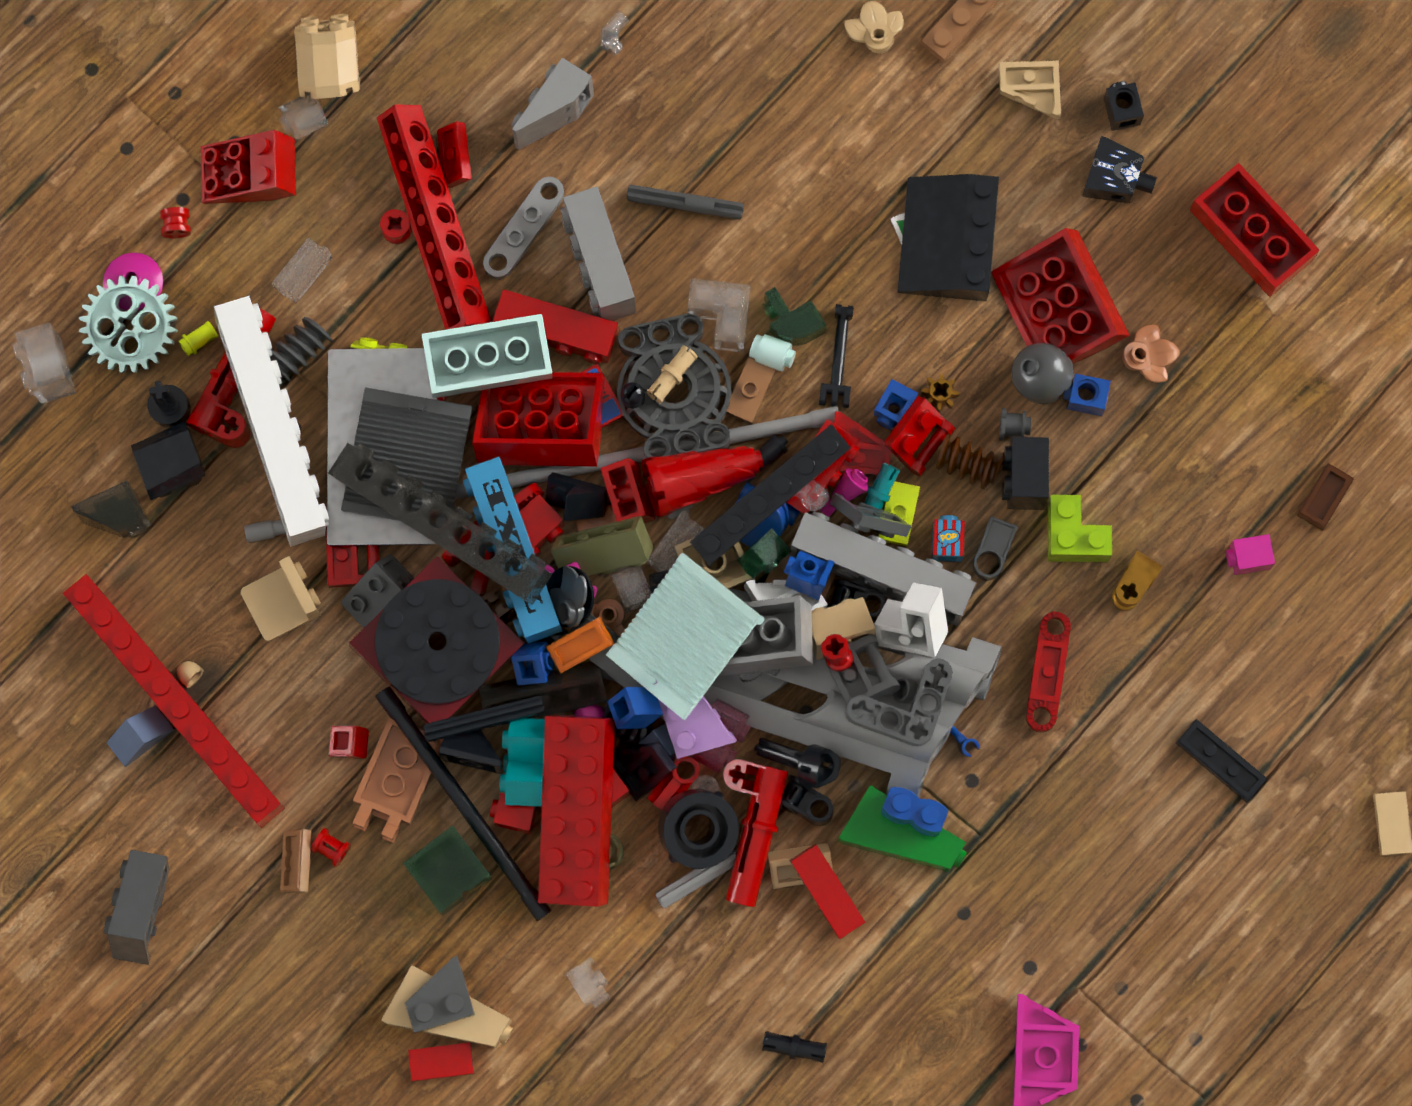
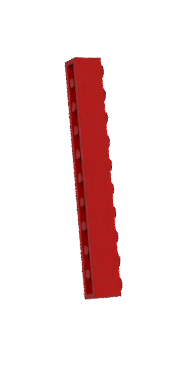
[63,574,285,828]

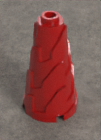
[642,446,764,518]

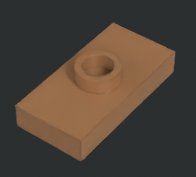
[726,357,776,425]
[280,829,311,893]

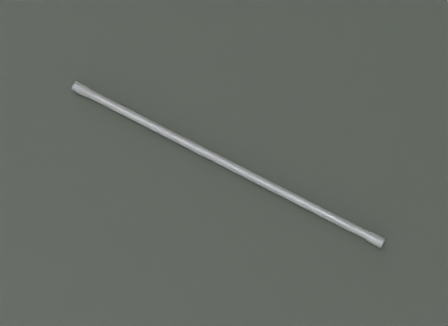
[244,406,839,543]

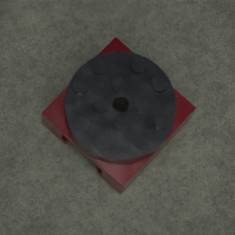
[349,556,524,724]

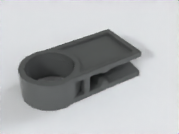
[973,516,1018,581]

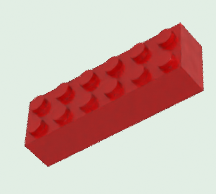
[538,715,615,907]

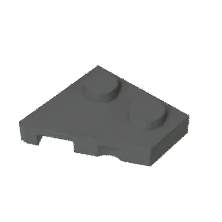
[830,493,911,538]
[405,956,475,1033]

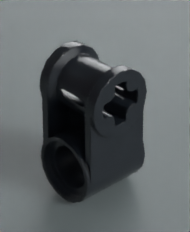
[826,579,886,622]
[780,775,833,826]

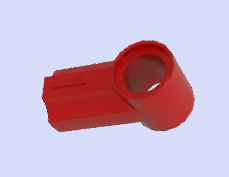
[647,756,699,811]

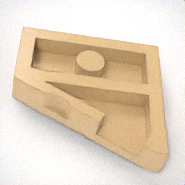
[999,61,1061,119]

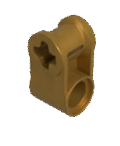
[1112,550,1164,611]

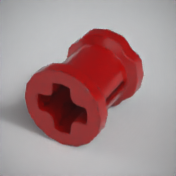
[821,634,853,671]
[310,828,351,867]

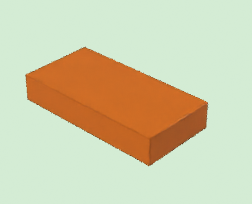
[546,617,614,673]

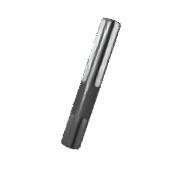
[626,185,744,219]

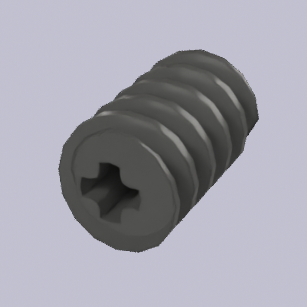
[269,317,333,382]

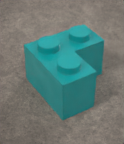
[500,718,545,807]

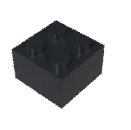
[1002,437,1049,510]

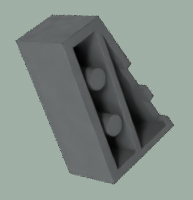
[104,850,169,965]

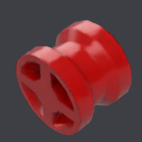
[160,207,191,239]
[380,209,412,244]

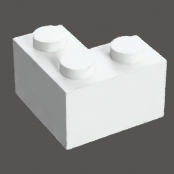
[874,583,948,657]

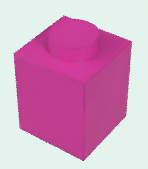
[1226,534,1275,575]

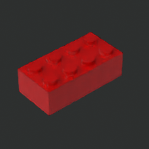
[1190,163,1320,297]

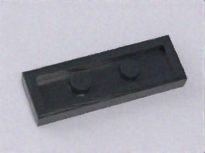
[1176,719,1268,803]

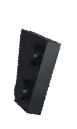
[613,742,677,801]

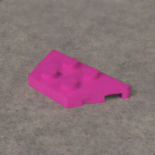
[1013,994,1080,1106]

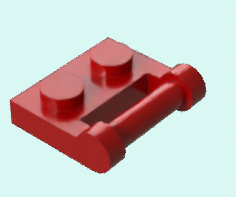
[883,396,956,477]
[325,527,379,588]

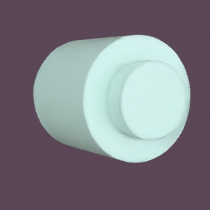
[749,334,796,372]

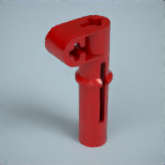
[186,308,276,448]
[723,759,788,907]

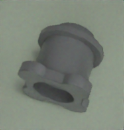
[999,408,1031,441]

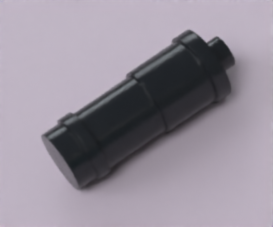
[746,435,788,483]

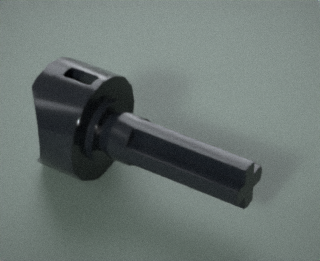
[147,381,191,427]
[754,738,841,788]

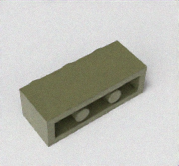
[551,516,654,577]

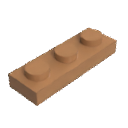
[921,0,999,63]

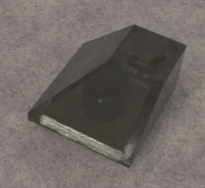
[71,481,151,538]

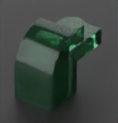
[762,287,826,346]

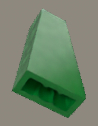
[838,785,967,872]

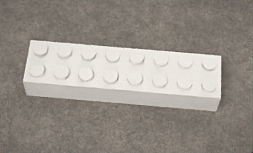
[214,296,329,547]

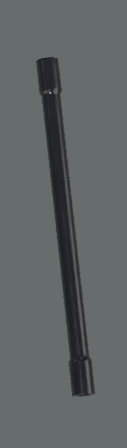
[375,686,552,921]

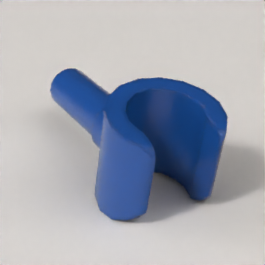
[950,725,980,757]

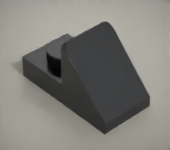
[545,472,608,521]

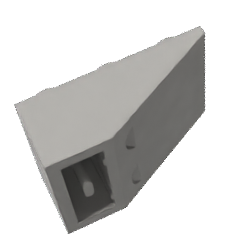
[511,58,594,150]

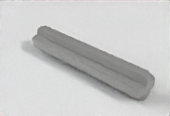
[655,850,736,908]

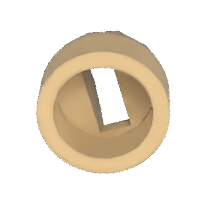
[176,661,204,688]

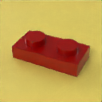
[437,121,471,188]

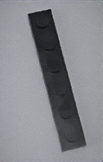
[690,424,851,566]

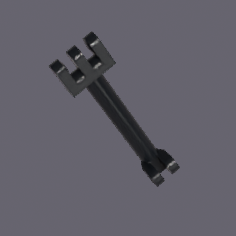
[819,304,854,408]

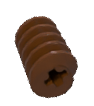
[936,434,1004,490]

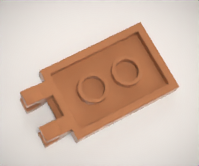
[353,717,443,844]

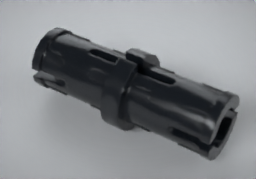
[762,1031,827,1063]

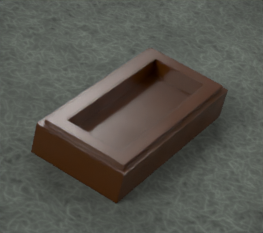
[1296,463,1354,531]

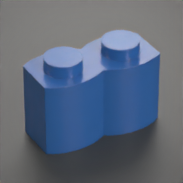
[881,787,949,836]

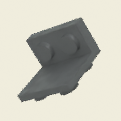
[341,554,414,627]

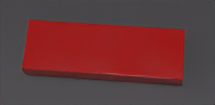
[789,844,865,939]

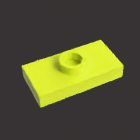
[878,481,920,547]

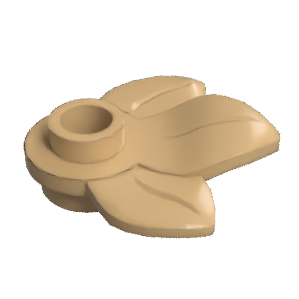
[844,1,904,54]

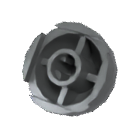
[1011,342,1074,405]

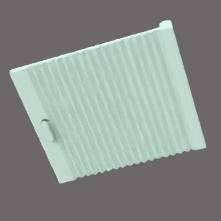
[606,553,765,720]

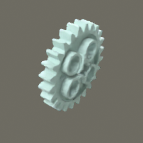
[79,276,178,373]

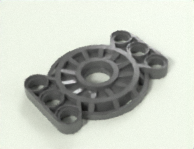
[617,314,731,458]

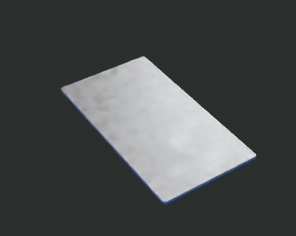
[327,348,437,546]

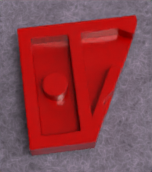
[834,411,891,475]

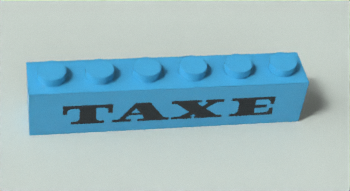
[463,457,563,644]

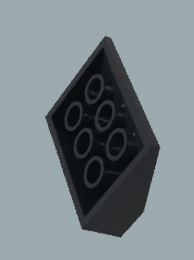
[897,174,999,302]

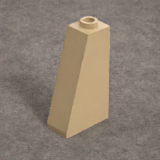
[381,965,513,1048]

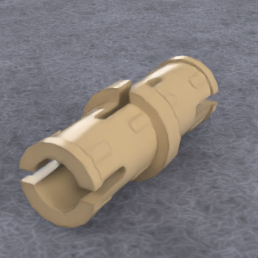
[646,345,698,404]

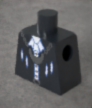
[1082,136,1157,203]

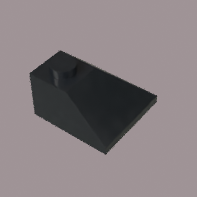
[439,729,504,774]

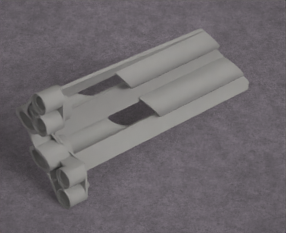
[598,588,1002,798]

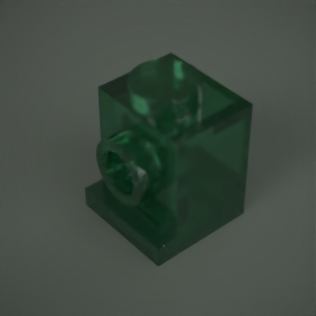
[736,528,792,578]

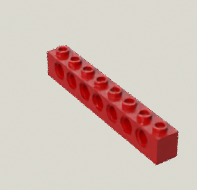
[376,104,492,330]

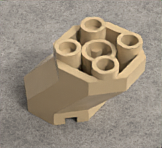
[294,14,360,99]

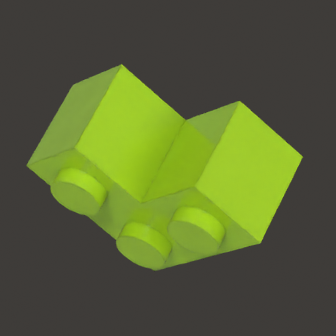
[1047,495,1112,562]

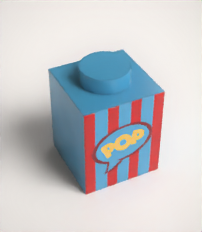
[931,515,965,562]

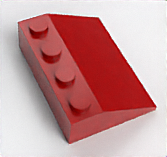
[991,228,1130,364]
[472,372,604,467]

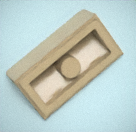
[768,843,833,889]

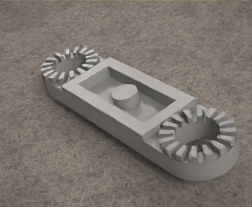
[483,177,564,280]

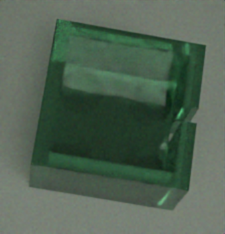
[403,825,492,916]

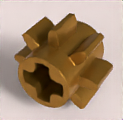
[921,373,959,413]

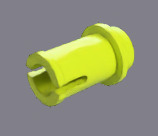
[178,321,219,356]

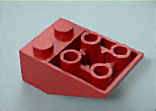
[201,130,296,204]

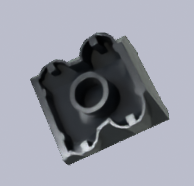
[131,421,205,500]

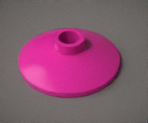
[103,253,163,311]

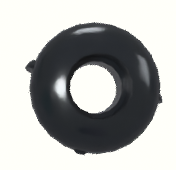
[658,788,739,869]

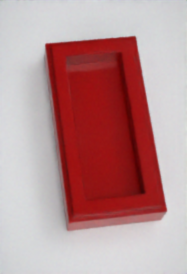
[408,1042,474,1082]

